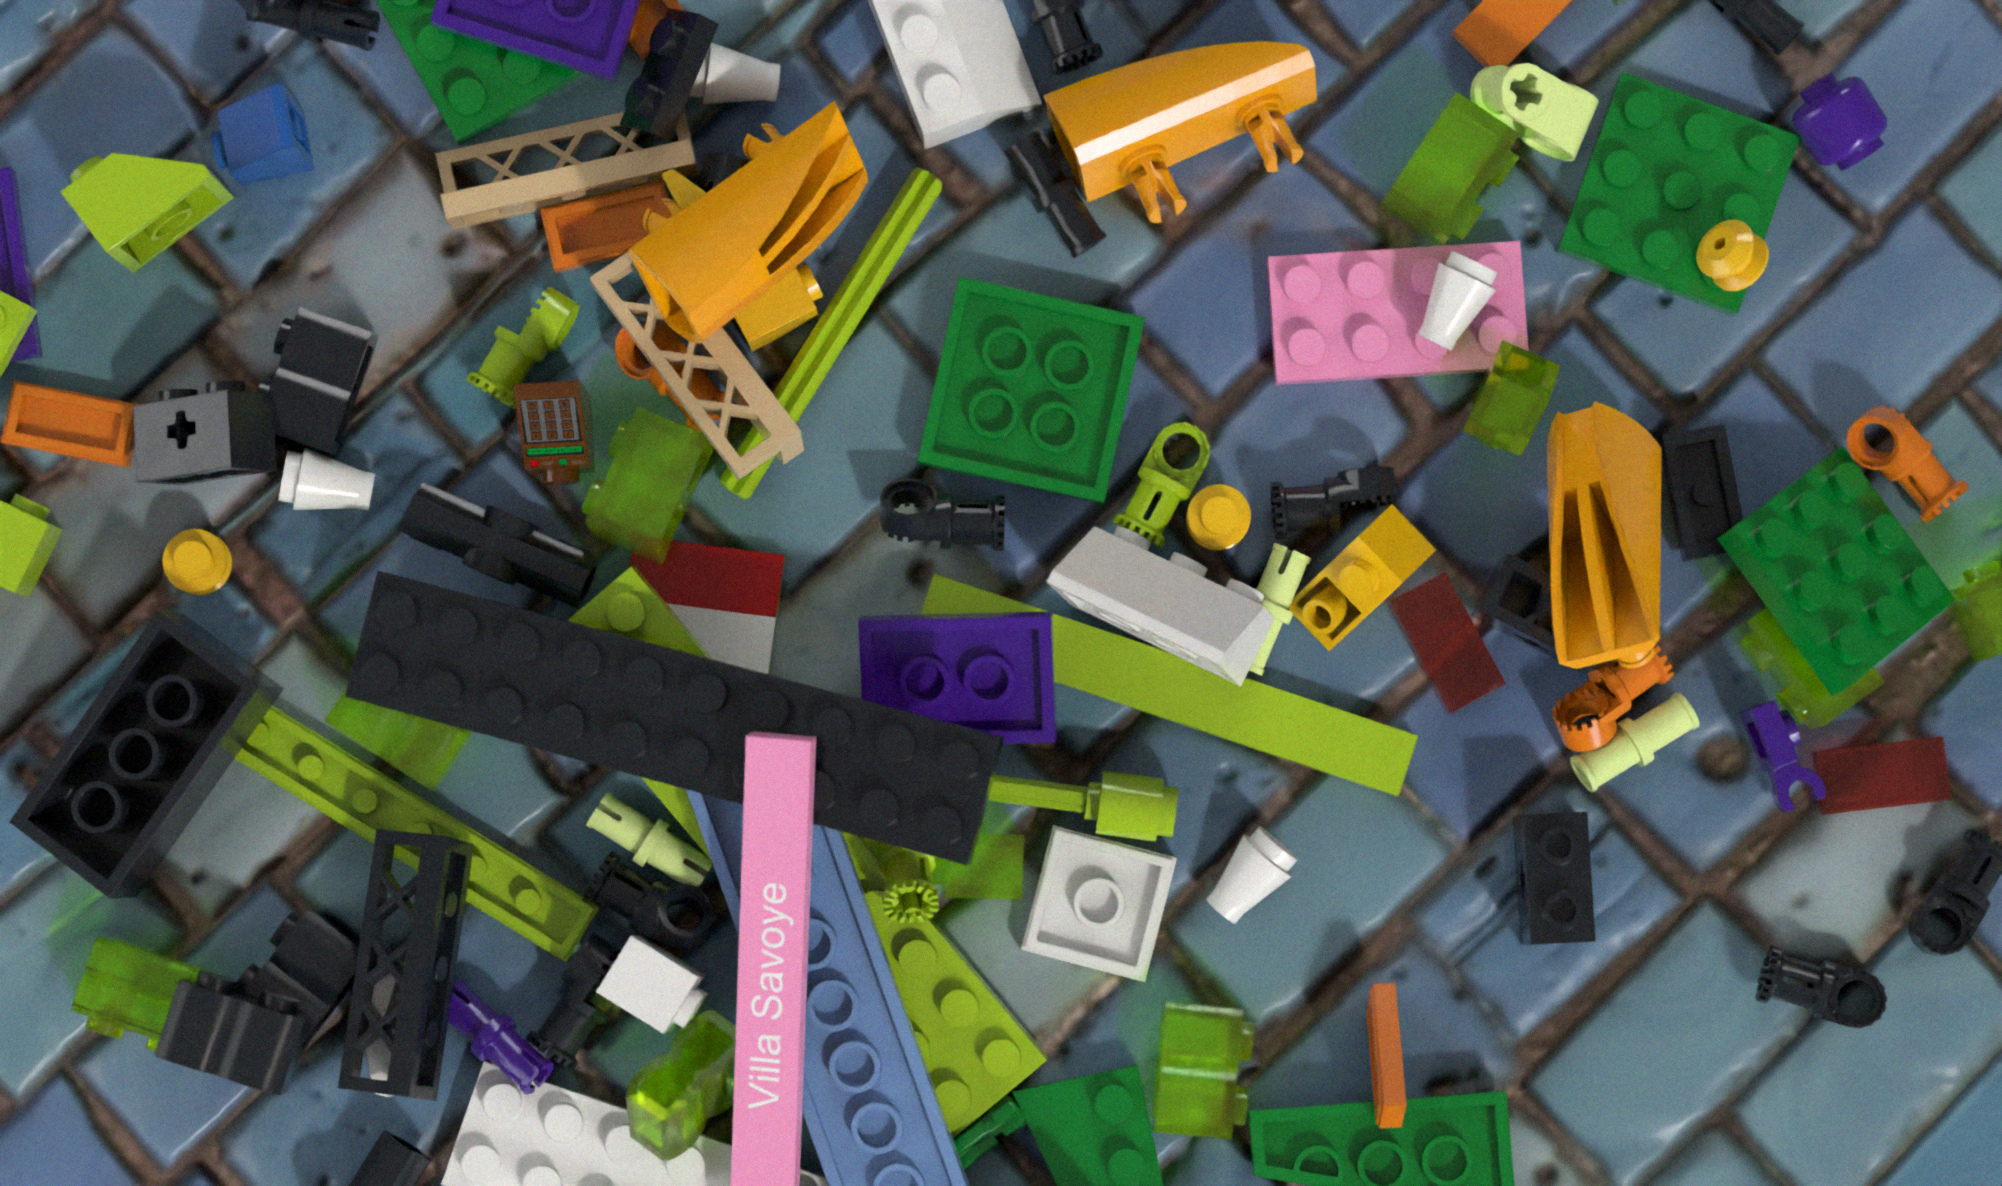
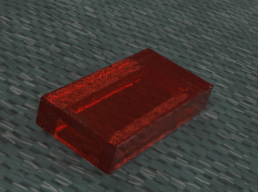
[1387,572,1506,715]
[1812,736,1952,815]

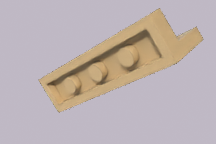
[435,107,700,230]
[589,252,804,480]

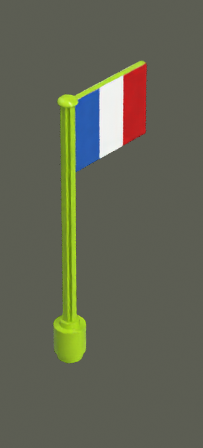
[629,536,1179,842]

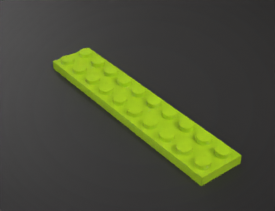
[568,566,1048,1138]

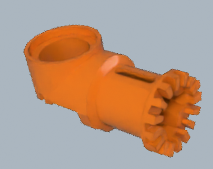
[614,319,735,436]
[1846,405,1969,523]
[1552,645,1674,752]

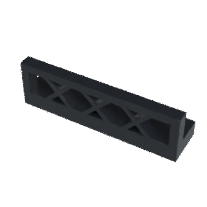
[338,829,474,1101]

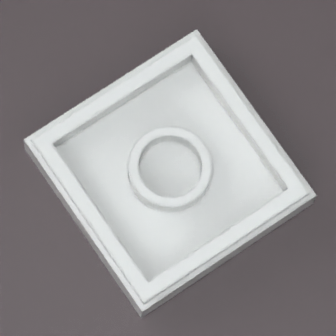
[1021,825,1177,982]

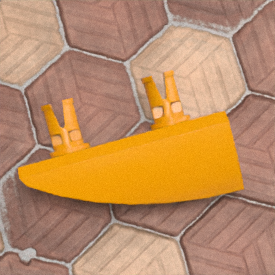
[1043,41,1317,223]
[627,101,868,343]
[1546,401,1662,669]

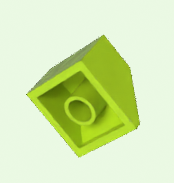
[60,152,235,274]

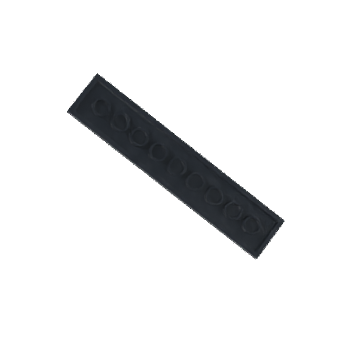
[345,571,1004,866]

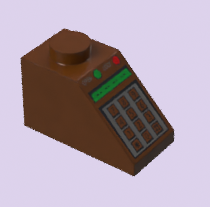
[514,380,595,486]

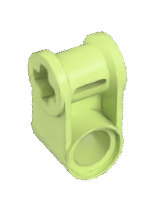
[1470,63,1599,161]

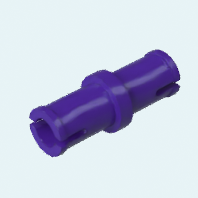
[448,980,554,1095]

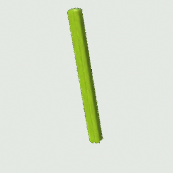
[720,167,942,499]

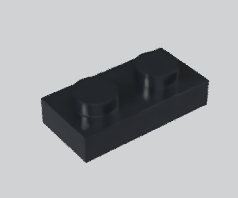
[620,8,719,142]
[1658,424,1743,563]

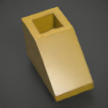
[1289,504,1436,651]

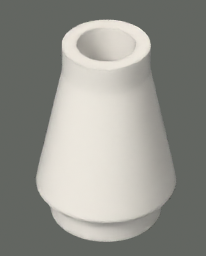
[689,42,780,105]
[1418,251,1497,351]
[278,448,375,511]
[1206,826,1298,924]

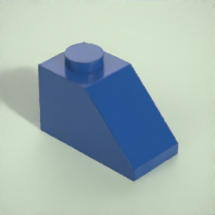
[212,84,315,185]

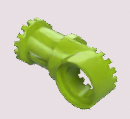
[465,286,581,409]
[1112,422,1210,548]
[863,837,939,924]

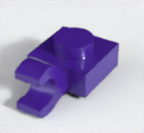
[1739,700,1826,813]

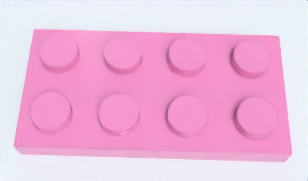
[1266,241,1530,385]

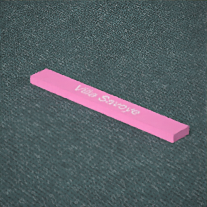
[731,731,816,1186]

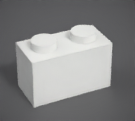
[596,935,709,1034]

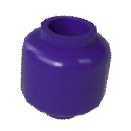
[1792,72,1888,171]

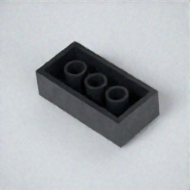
[9,610,284,899]

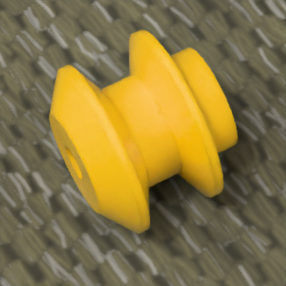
[1696,220,1769,291]
[1186,484,1251,551]
[162,529,232,595]

